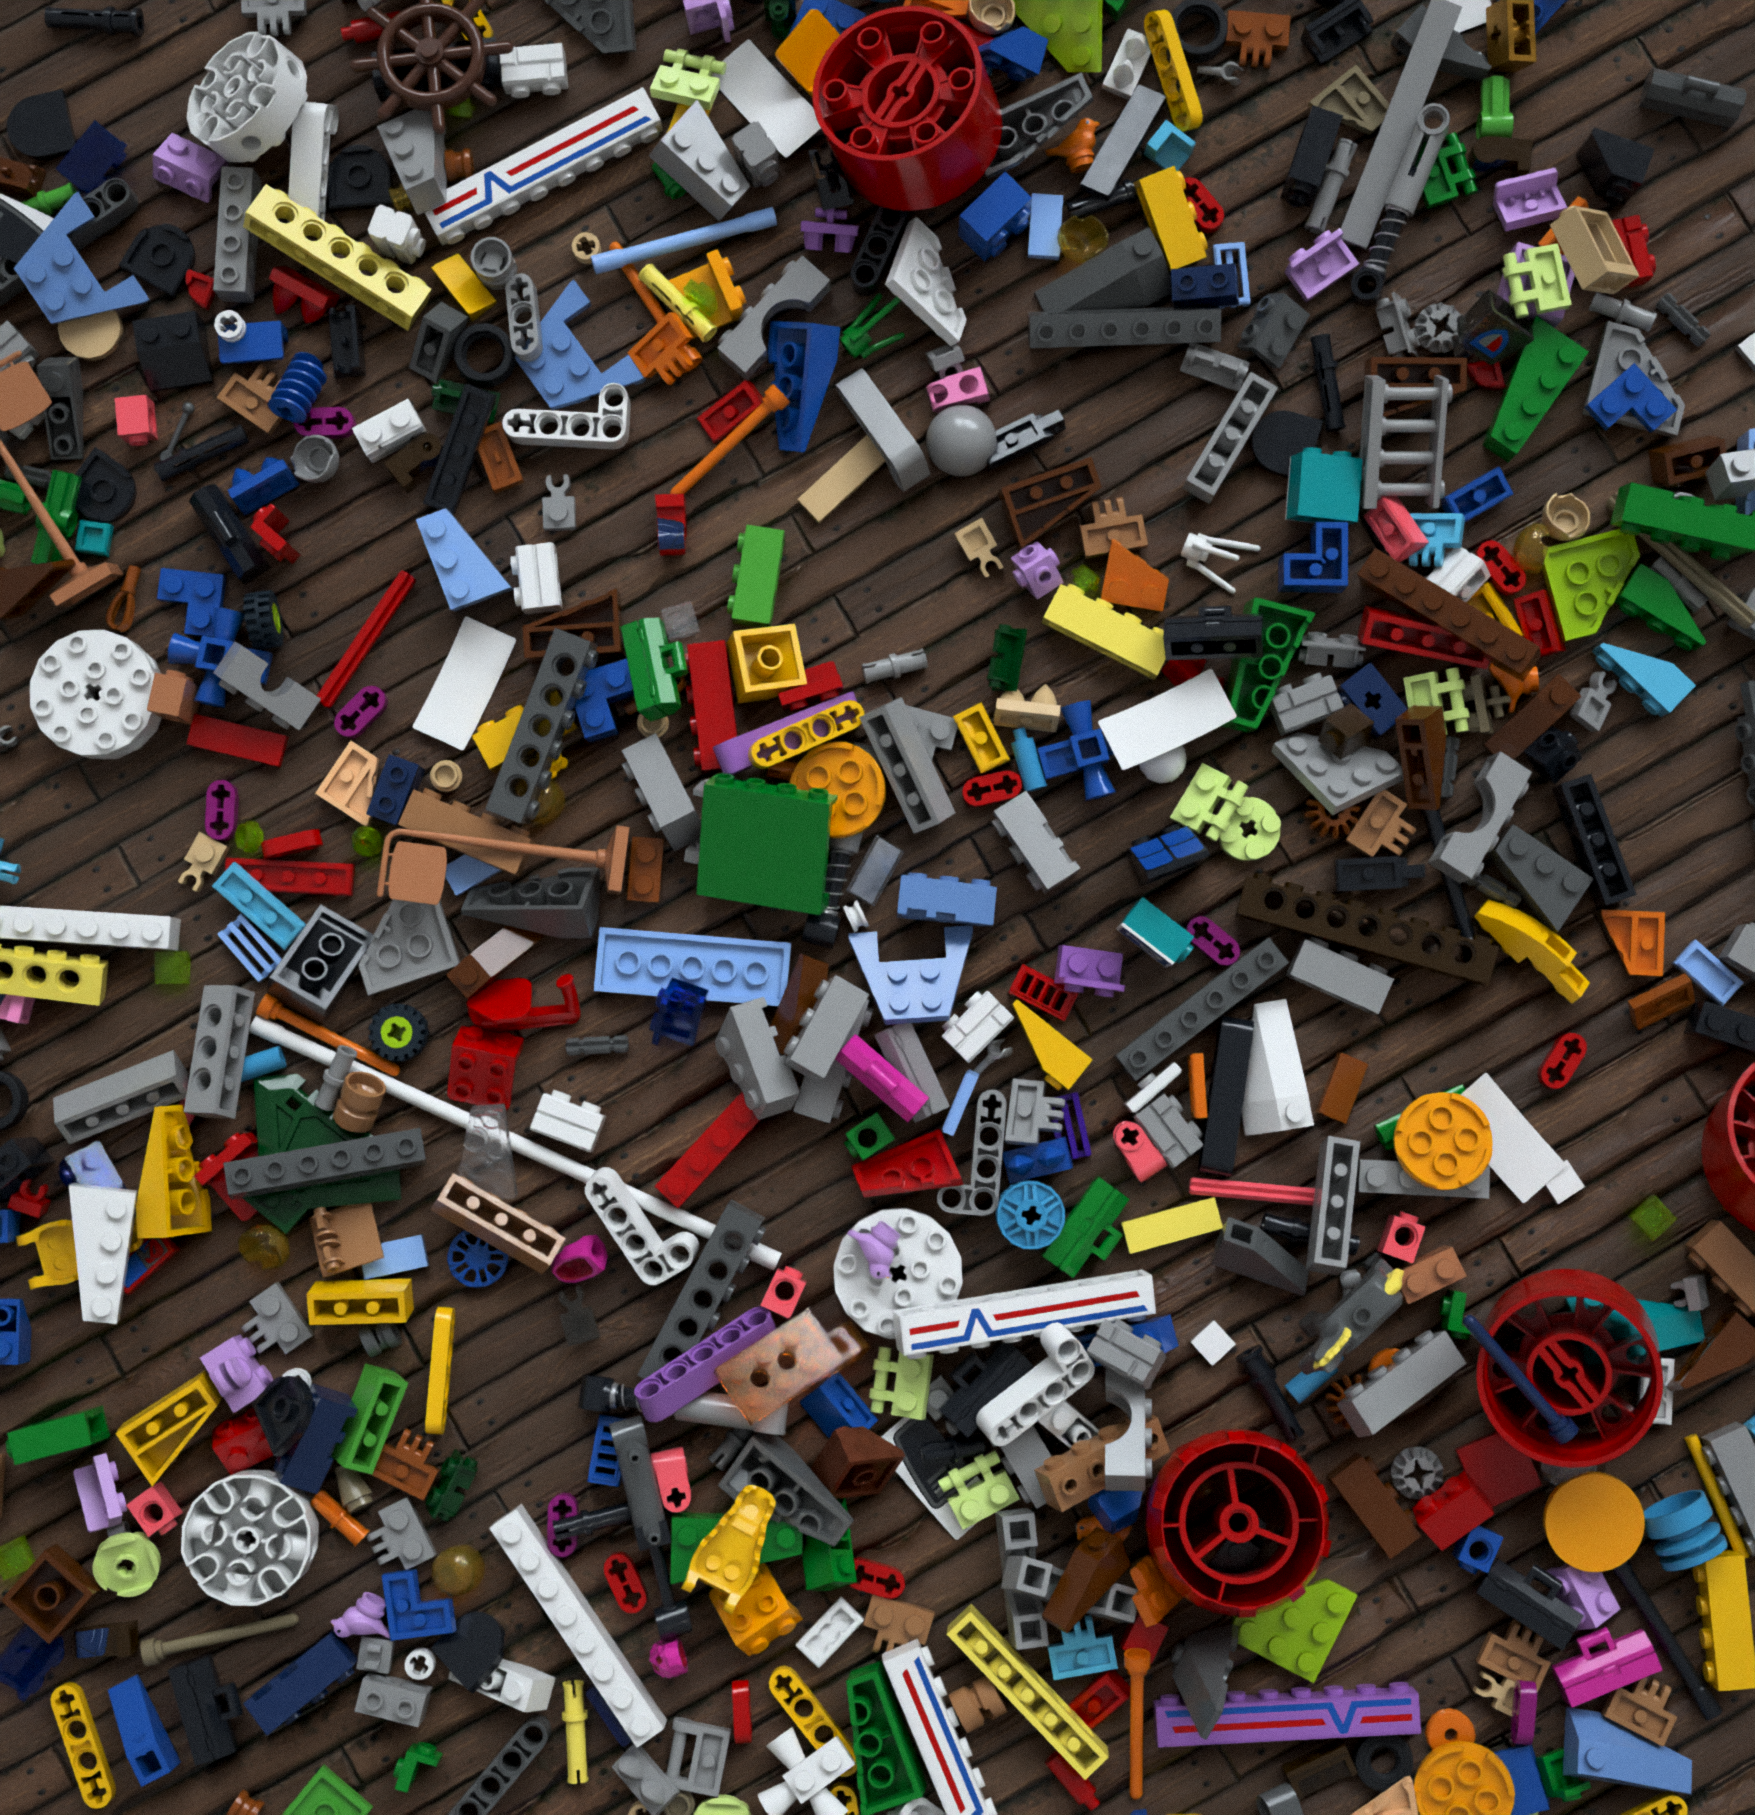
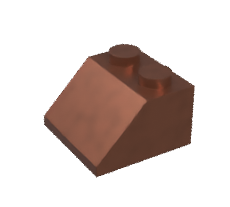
[811,1426,905,1499]

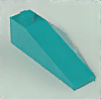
[1565,1296,1705,1366]

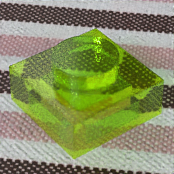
[683,279,718,317]
[155,951,190,984]
[1628,1195,1677,1241]
[0,1535,36,1581]

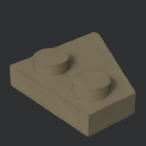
[1308,65,1389,135]

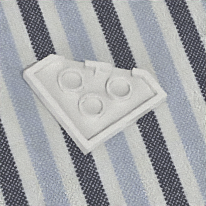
[885,217,966,346]

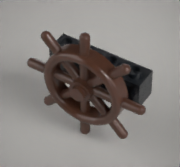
[350,0,514,134]

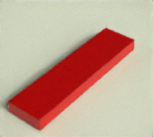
[225,857,355,896]

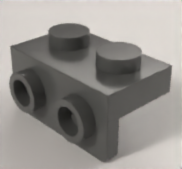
[1237,293,1310,369]

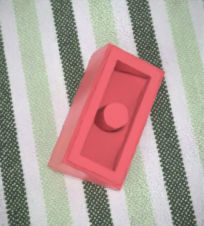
[1363,496,1429,562]

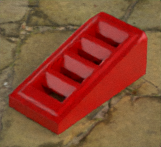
[1008,964,1079,1022]

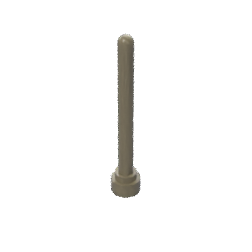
[141,1613,299,1667]

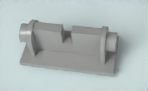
[1375,292,1420,357]
[1180,343,1250,392]
[1298,632,1366,668]

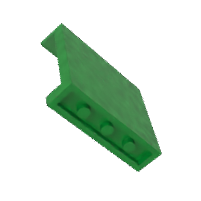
[696,773,838,915]

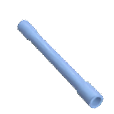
[591,207,777,275]

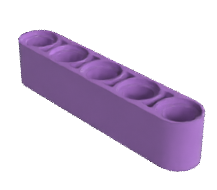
[712,691,858,775]
[634,1306,779,1422]

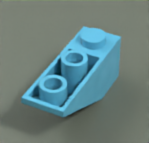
[1592,643,1696,717]

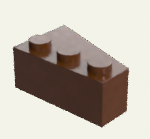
[1364,357,1467,417]
[998,457,1102,551]
[523,588,624,664]

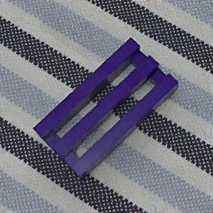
[1051,1092,1092,1159]

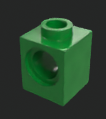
[844,1112,895,1160]

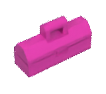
[835,1034,929,1122]
[1551,1627,1663,1708]

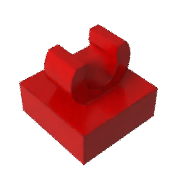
[7,1179,51,1218]

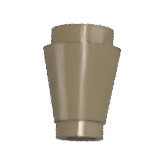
[334,1466,373,1514]

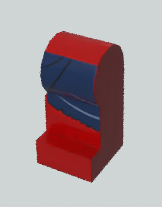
[655,493,687,556]

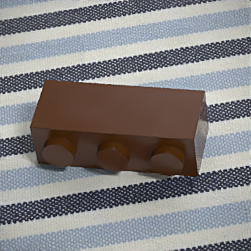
[1326,1452,1422,1560]

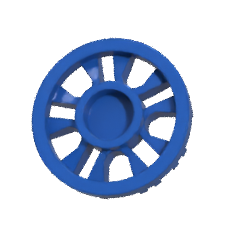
[447,1230,508,1288]

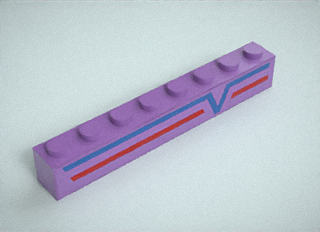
[1153,1682,1421,1747]

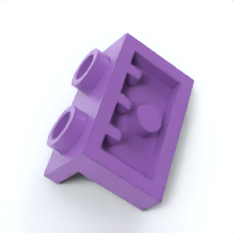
[1054,945,1125,997]

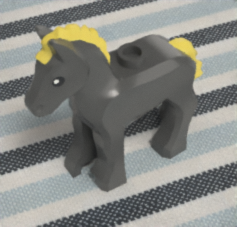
[1298,1252,1404,1375]

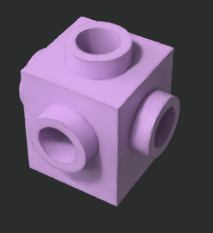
[1011,541,1064,600]

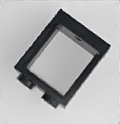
[1280,106,1343,207]
[0,1137,56,1203]

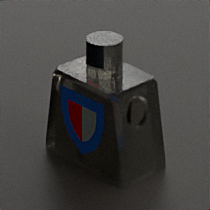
[1453,289,1534,364]

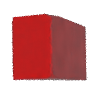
[697,380,764,444]
[1068,1670,1130,1730]

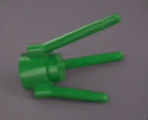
[839,293,905,359]

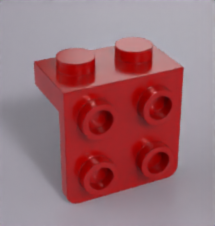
[447,1026,524,1110]
[194,1132,258,1221]

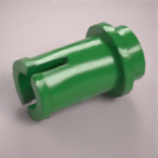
[651,162,687,200]

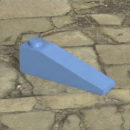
[1563,1707,1692,1795]

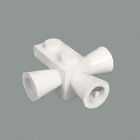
[758,1727,856,1815]

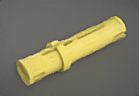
[638,263,718,343]
[562,1680,589,1784]

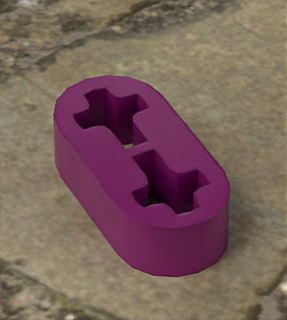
[293,407,356,439]
[334,686,388,739]
[205,780,239,841]
[1185,916,1240,966]
[547,1492,579,1557]
[1511,1680,1537,1745]

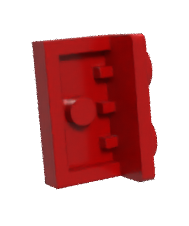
[250,503,301,564]
[778,661,843,712]
[212,1408,273,1475]

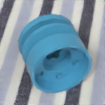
[995,1180,1065,1249]
[1643,1490,1728,1571]

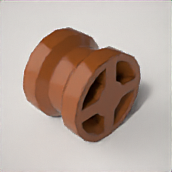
[445,147,475,181]
[226,1789,265,1815]

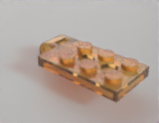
[714,1308,870,1426]

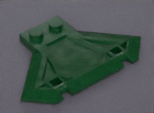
[242,1074,402,1235]

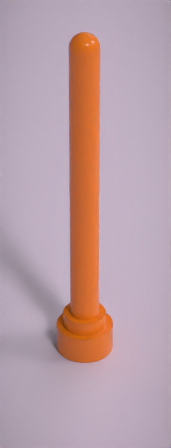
[609,242,703,373]
[670,384,791,494]
[256,993,400,1076]
[1124,1648,1151,1800]

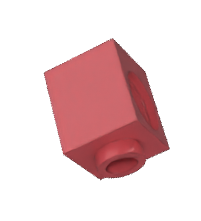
[114,395,158,446]
[1377,1211,1426,1263]
[760,1266,807,1319]
[126,1481,183,1537]

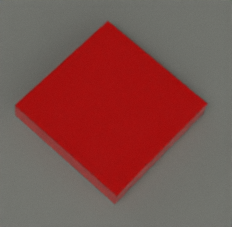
[1454,1431,1542,1507]

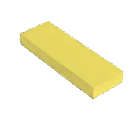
[1121,1197,1223,1254]

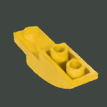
[1474,899,1590,1004]

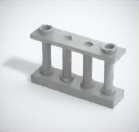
[1359,375,1453,509]

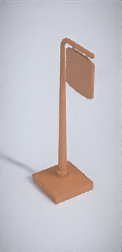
[0,350,123,607]
[377,826,630,905]

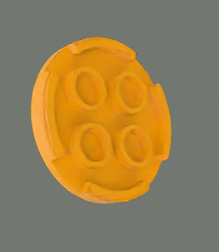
[790,742,886,839]
[1393,1092,1493,1190]
[1543,1471,1645,1572]
[1414,1741,1515,1815]

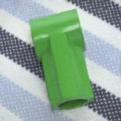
[1476,76,1514,140]

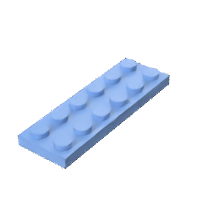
[594,927,791,1007]

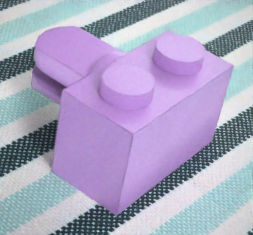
[200,1334,273,1413]

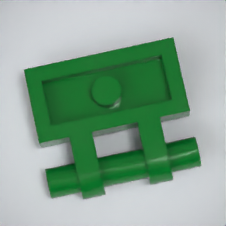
[1414,132,1478,209]

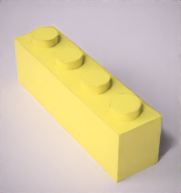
[1042,584,1166,680]

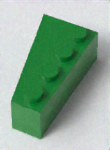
[1482,316,1589,463]
[1610,482,1755,561]
[1221,597,1315,733]
[670,1512,804,1584]
[846,1660,927,1815]

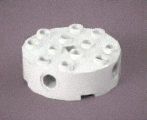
[186,32,308,162]
[30,630,162,760]
[834,1207,963,1339]
[181,1469,319,1606]

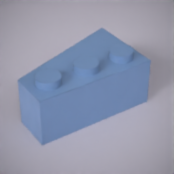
[897,872,997,927]

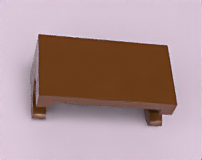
[0,157,47,198]

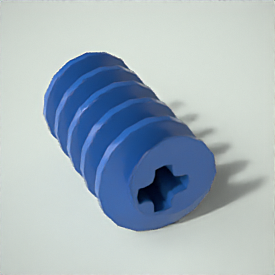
[267,352,327,423]

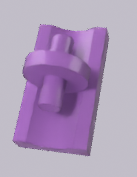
[801,207,859,253]

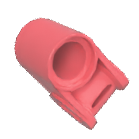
[1113,1121,1168,1183]
[651,1446,691,1513]

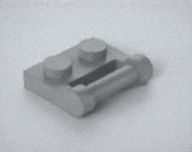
[664,1717,731,1797]

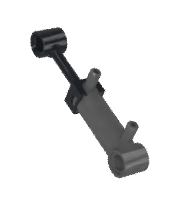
[609,1415,693,1640]

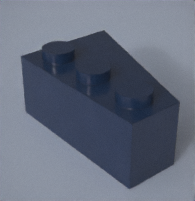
[274,1383,358,1494]
[243,1630,358,1735]

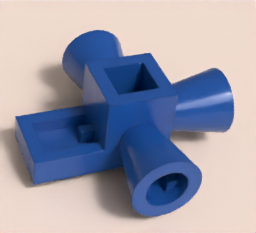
[168,607,273,708]
[1037,700,1116,801]

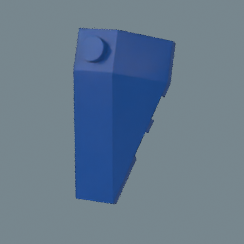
[767,321,840,452]

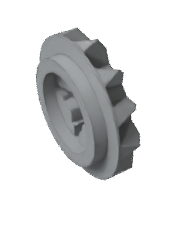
[1415,302,1466,353]
[1391,1447,1444,1499]

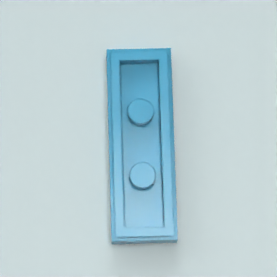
[212,862,306,950]

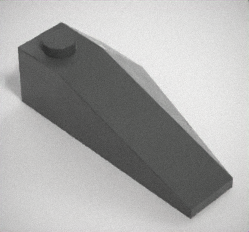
[985,73,1094,179]
[1034,227,1172,312]
[461,867,600,939]
[718,1432,854,1547]
[1170,1623,1238,1740]

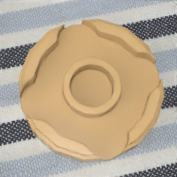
[58,310,123,361]

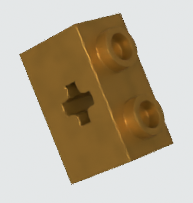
[1486,0,1536,73]

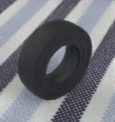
[1353,1735,1413,1792]

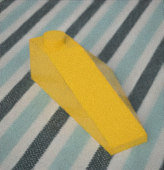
[136,1105,212,1238]

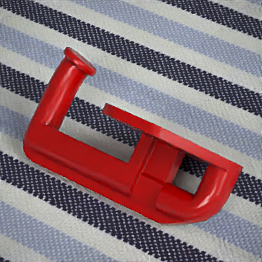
[466,974,581,1032]

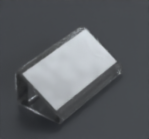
[846,835,905,907]

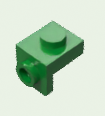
[1439,1289,1471,1340]
[393,1742,443,1793]
[1535,1748,1591,1802]

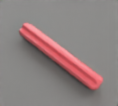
[1189,1177,1315,1206]

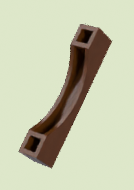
[1357,548,1541,682]

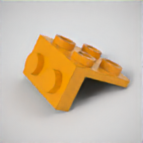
[775,9,840,97]
[669,249,747,339]
[709,1563,803,1657]

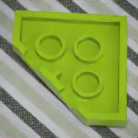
[1013,0,1103,72]
[1537,529,1640,643]
[1231,1578,1358,1683]

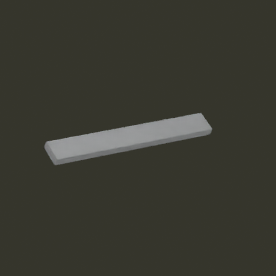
[1340,0,1462,250]

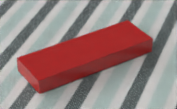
[186,714,289,768]

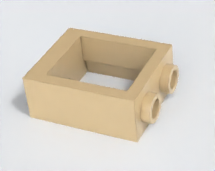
[1550,206,1639,294]

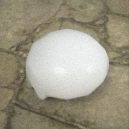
[1139,745,1187,784]

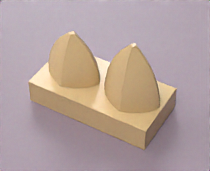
[993,684,1061,733]

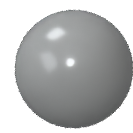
[926,405,997,477]

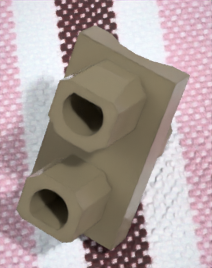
[1462,674,1511,735]

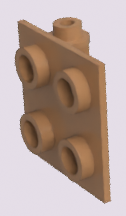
[309,1203,384,1278]

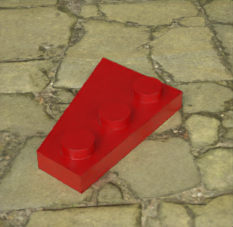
[851,1129,964,1197]

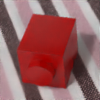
[1119,1610,1169,1664]

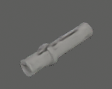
[1305,138,1357,235]

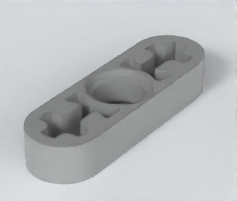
[505,273,543,362]

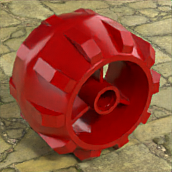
[1144,1429,1332,1618]

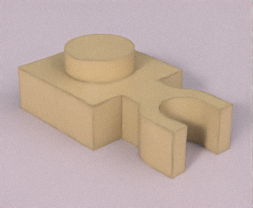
[953,518,1004,578]
[178,832,230,892]
[1472,1670,1516,1717]

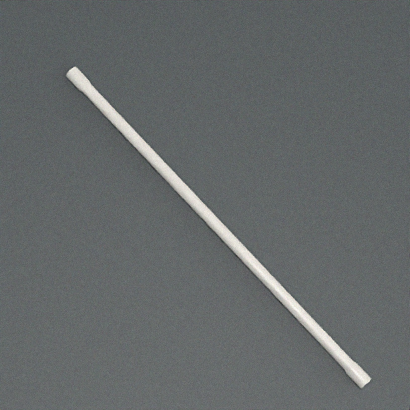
[249,1015,782,1271]

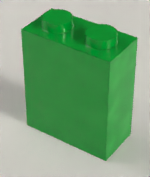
[6,1405,110,1465]

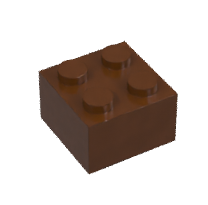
[1,1544,103,1644]

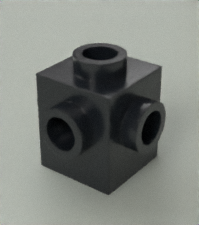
[1524,725,1582,784]

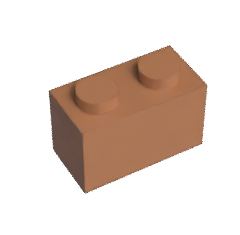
[147,670,199,725]
[1394,1245,1467,1304]

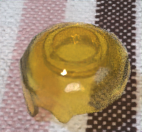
[1057,215,1109,263]
[1513,523,1550,575]
[515,779,565,824]
[238,1223,290,1270]
[431,1545,485,1597]

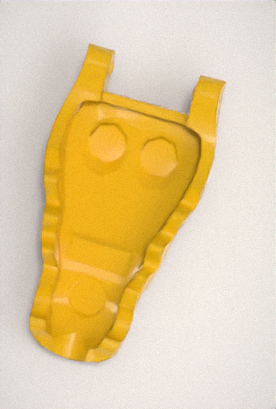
[15,1218,143,1290]
[681,1485,776,1614]

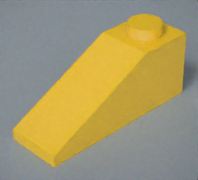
[1012,999,1093,1091]

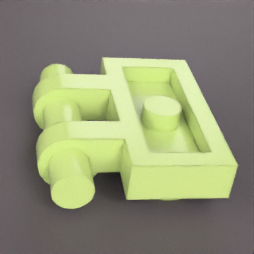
[650,49,727,110]
[1502,243,1572,318]
[1403,667,1470,735]
[1170,763,1249,842]
[869,1346,934,1420]
[938,1450,1020,1530]

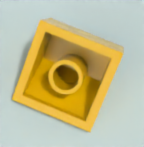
[726,624,807,704]

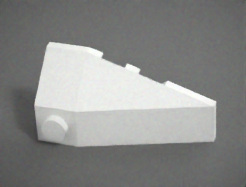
[1241,999,1314,1136]

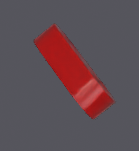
[1183,177,1224,233]
[1474,540,1526,596]
[962,770,1022,807]
[261,829,323,859]
[1538,1033,1587,1089]
[603,1551,648,1614]
[849,1557,905,1599]
[732,1680,752,1744]

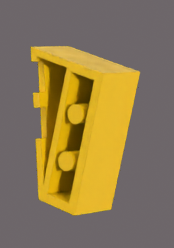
[115,1370,223,1487]

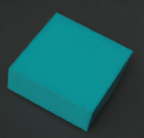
[75,520,114,557]

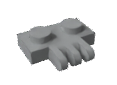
[241,0,307,36]
[906,705,958,761]
[1005,1078,1066,1147]
[241,1282,315,1354]
[366,1496,437,1570]

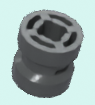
[359,1323,402,1358]

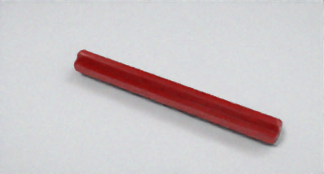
[316,571,416,708]

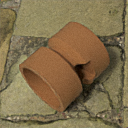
[333,1072,386,1133]
[948,1675,1009,1733]

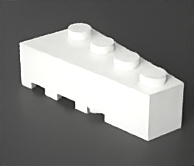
[69,1183,138,1324]

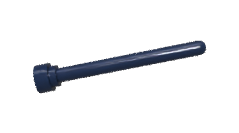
[1463,1315,1579,1445]

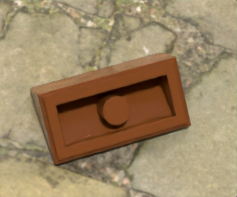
[1315,1052,1368,1124]

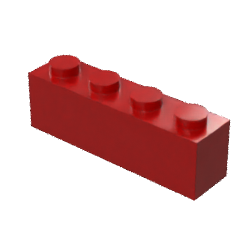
[1357,605,1489,669]
[684,640,738,774]
[654,1092,762,1208]

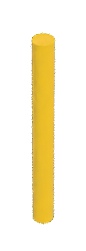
[1684,1434,1749,1559]

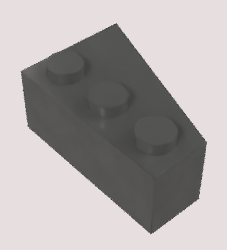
[1487,824,1594,932]

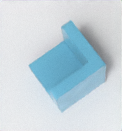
[1144,120,1196,171]

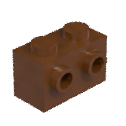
[1648,435,1727,488]

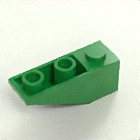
[1614,563,1706,651]
[802,1498,857,1591]

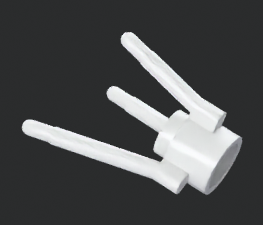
[1181,533,1261,594]

